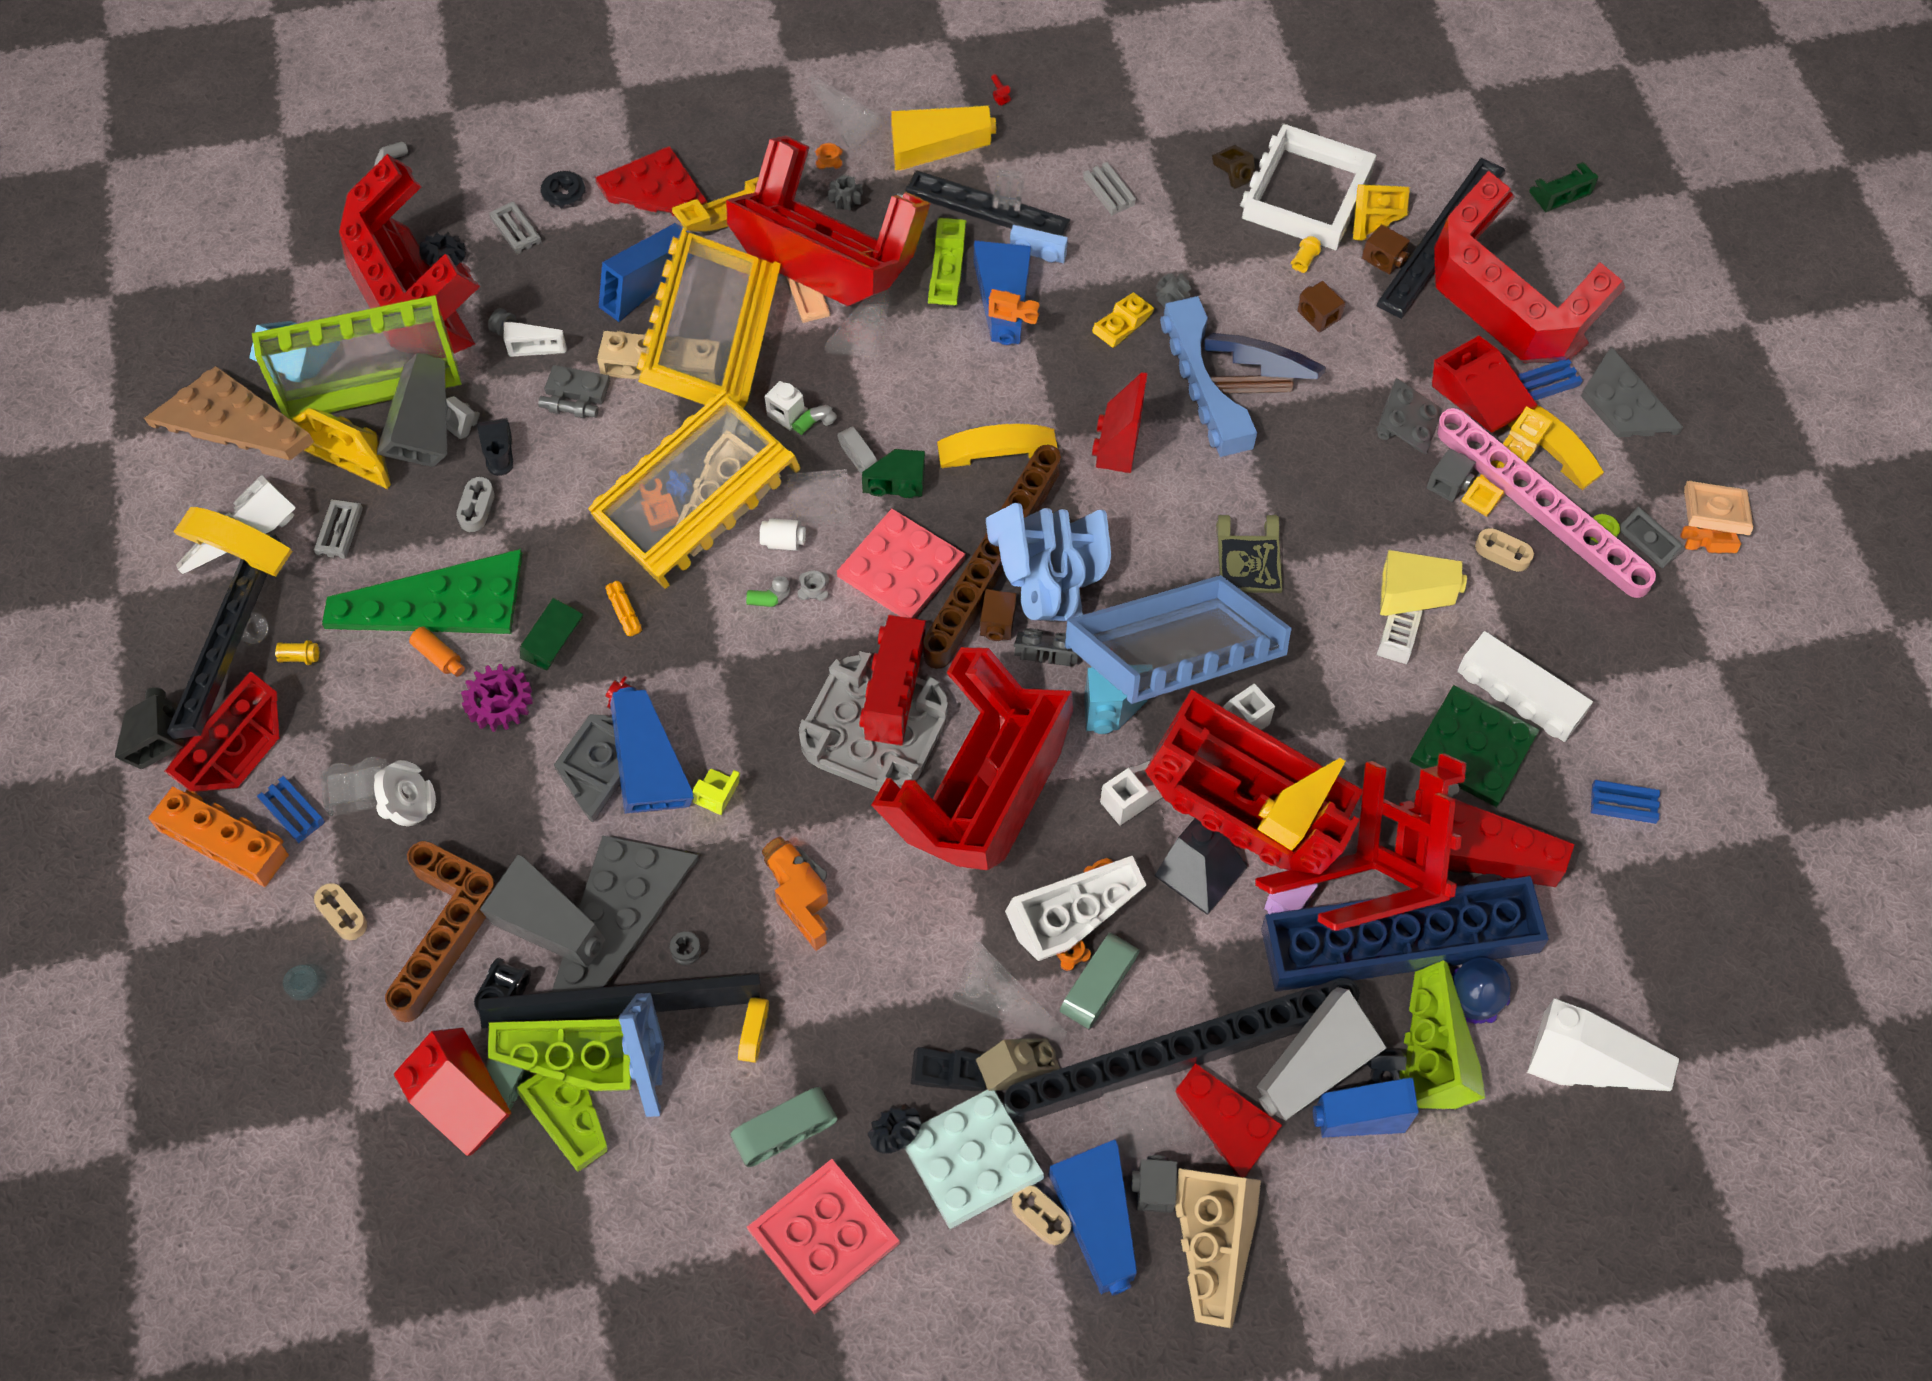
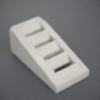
[504,322,567,357]
[1377,610,1422,664]

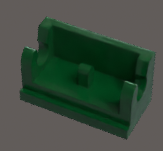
[1529,162,1598,213]
[520,598,583,671]

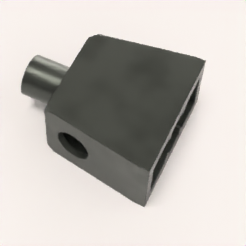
[115,687,184,769]

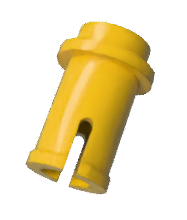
[1291,236,1321,273]
[275,640,319,665]

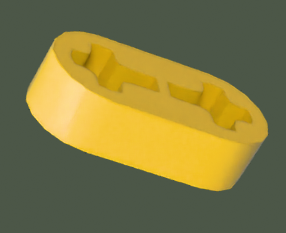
[738,997,769,1063]

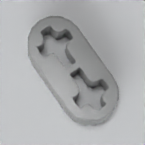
[838,427,877,475]
[456,477,495,532]

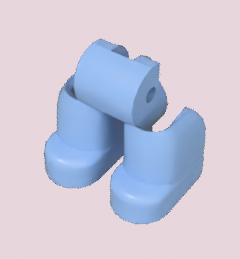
[986,503,1111,622]

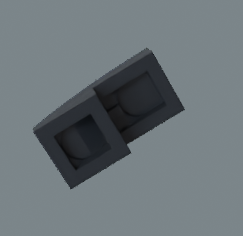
[911,1047,985,1091]

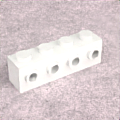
[1457,631,1593,742]

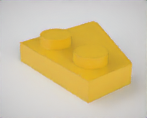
[1353,185,1410,240]

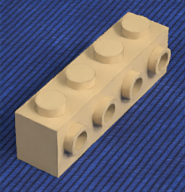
[597,331,722,384]

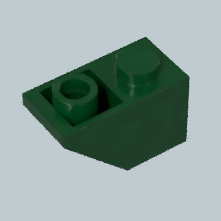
[862,449,925,498]

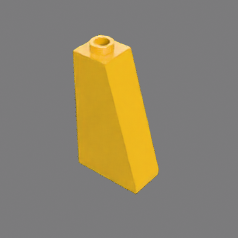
[891,106,996,171]

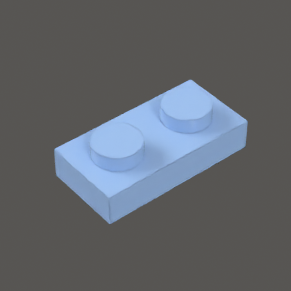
[1010,225,1068,263]

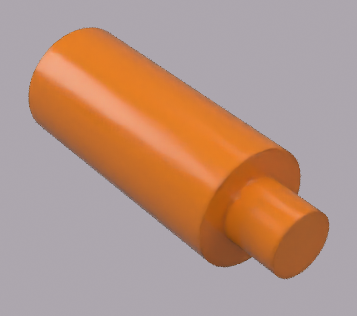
[409,626,465,677]

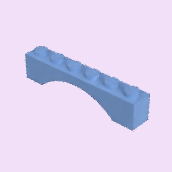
[1160,296,1257,457]

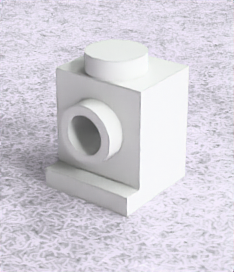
[765,381,808,430]

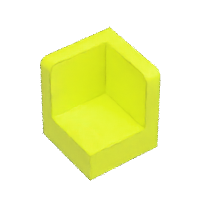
[692,769,740,815]

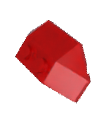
[164,671,279,792]

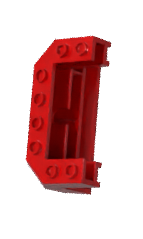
[726,136,931,306]
[339,154,480,357]
[1434,171,1626,363]
[871,647,1073,870]
[1145,689,1363,875]

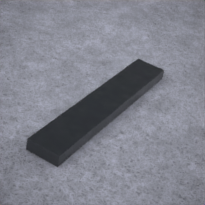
[905,170,1070,236]

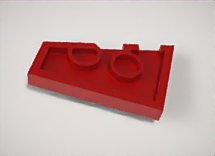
[1175,1063,1282,1178]

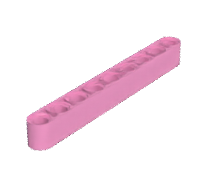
[1437,408,1656,598]

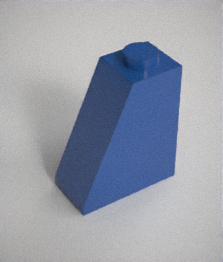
[1313,1078,1418,1138]

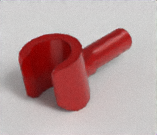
[991,74,1011,106]

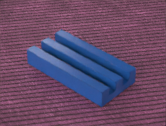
[1517,358,1582,401]
[257,776,325,843]
[1591,780,1660,824]

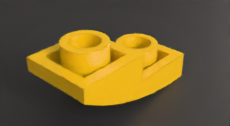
[1092,292,1155,348]

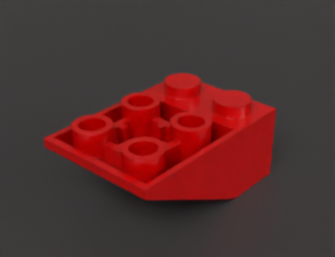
[1432,335,1537,433]

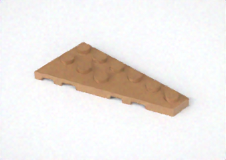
[144,366,314,460]

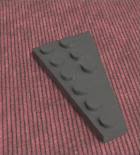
[552,835,699,1020]

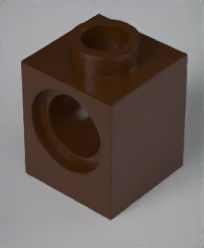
[1361,224,1410,275]
[1297,280,1345,333]
[980,589,1017,641]

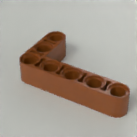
[385,841,496,1022]

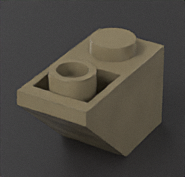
[976,1039,1060,1091]

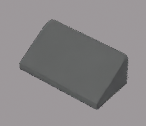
[1620,506,1686,569]

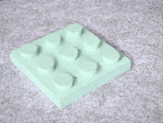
[905,1090,1044,1229]

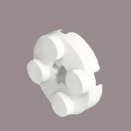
[374,760,436,826]

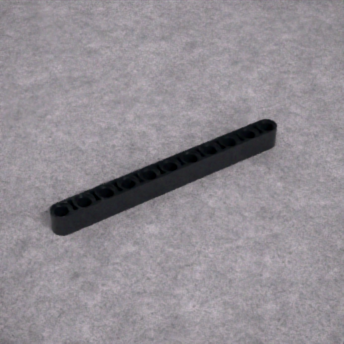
[1004,978,1360,1123]

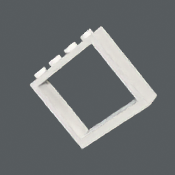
[1240,124,1377,250]

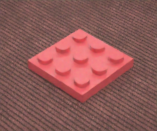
[837,509,965,619]
[747,1159,900,1315]

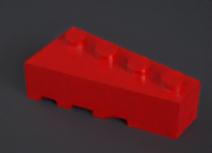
[859,615,926,746]
[1448,798,1575,887]

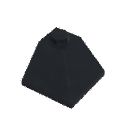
[1155,818,1247,915]

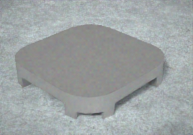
[799,651,948,792]

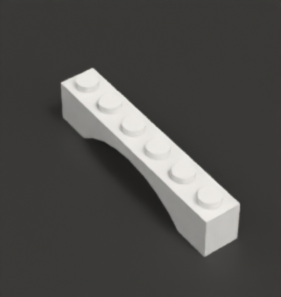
[1100,683,1275,826]

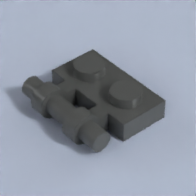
[538,365,611,419]

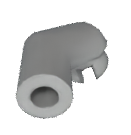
[374,142,408,165]

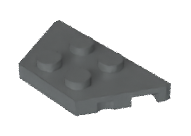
[1581,348,1683,438]
[554,714,661,822]

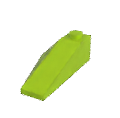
[1399,960,1486,1109]
[488,1019,632,1091]

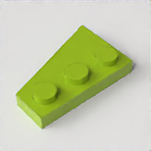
[517,1074,607,1172]

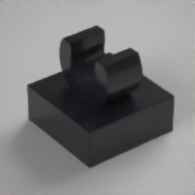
[1366,1049,1407,1084]

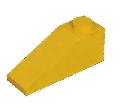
[1257,758,1346,851]

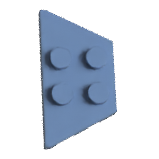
[619,993,664,1117]

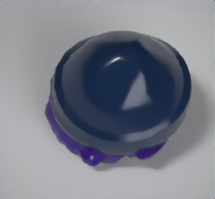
[1451,957,1511,1024]

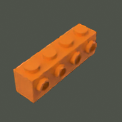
[148,786,289,887]

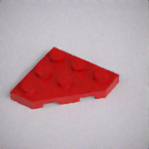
[595,146,707,217]

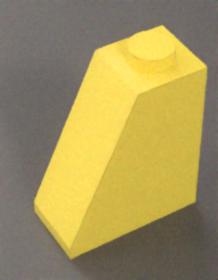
[1380,550,1467,616]

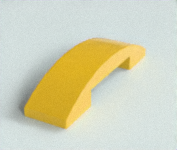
[672,177,759,232]
[1508,405,1604,490]
[1461,407,1553,517]
[937,424,1057,468]
[173,507,293,577]

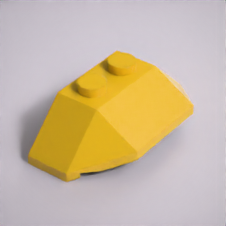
[290,408,391,489]

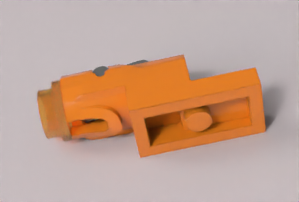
[762,837,828,951]

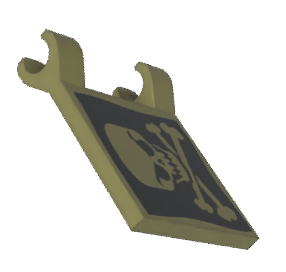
[1216,515,1282,593]

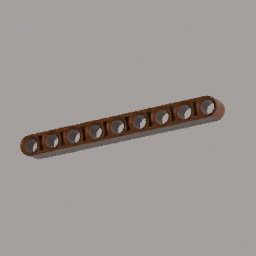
[923,445,1061,669]

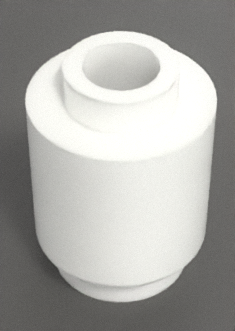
[760,518,806,551]

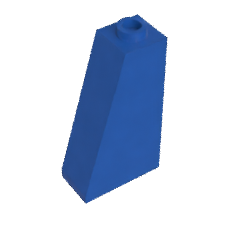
[599,223,693,322]
[974,241,1031,345]
[610,687,693,814]
[1048,1139,1137,1295]

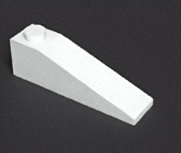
[176,475,296,574]
[1005,855,1146,961]

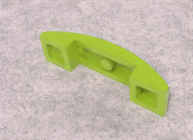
[928,218,966,305]

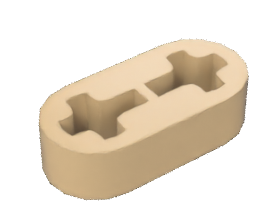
[1475,528,1534,571]
[314,883,367,940]
[1011,1186,1071,1245]

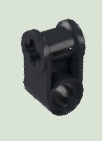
[477,418,514,476]
[474,957,531,1018]

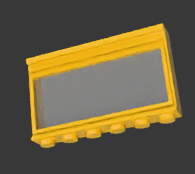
[636,228,781,413]
[588,389,800,589]

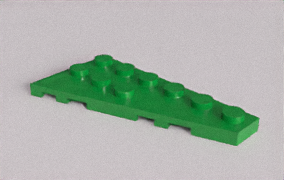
[322,549,523,634]

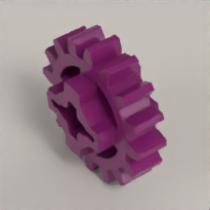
[461,664,533,732]

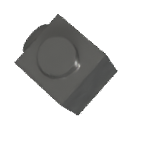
[1427,448,1476,503]
[1131,1155,1177,1213]

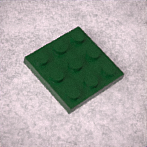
[1409,685,1540,808]

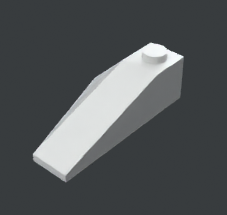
[1527,999,1679,1091]

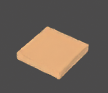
[1684,481,1753,535]

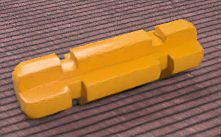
[605,581,642,637]

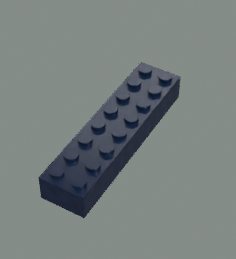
[1261,876,1549,992]

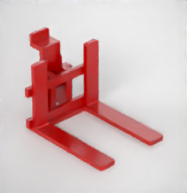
[1255,753,1466,931]

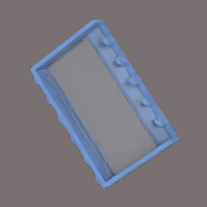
[1065,575,1291,704]

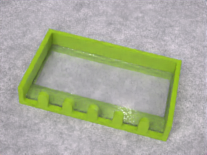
[252,295,462,419]

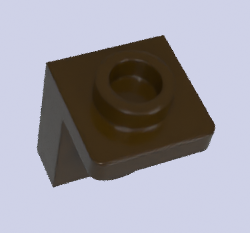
[1212,145,1255,189]

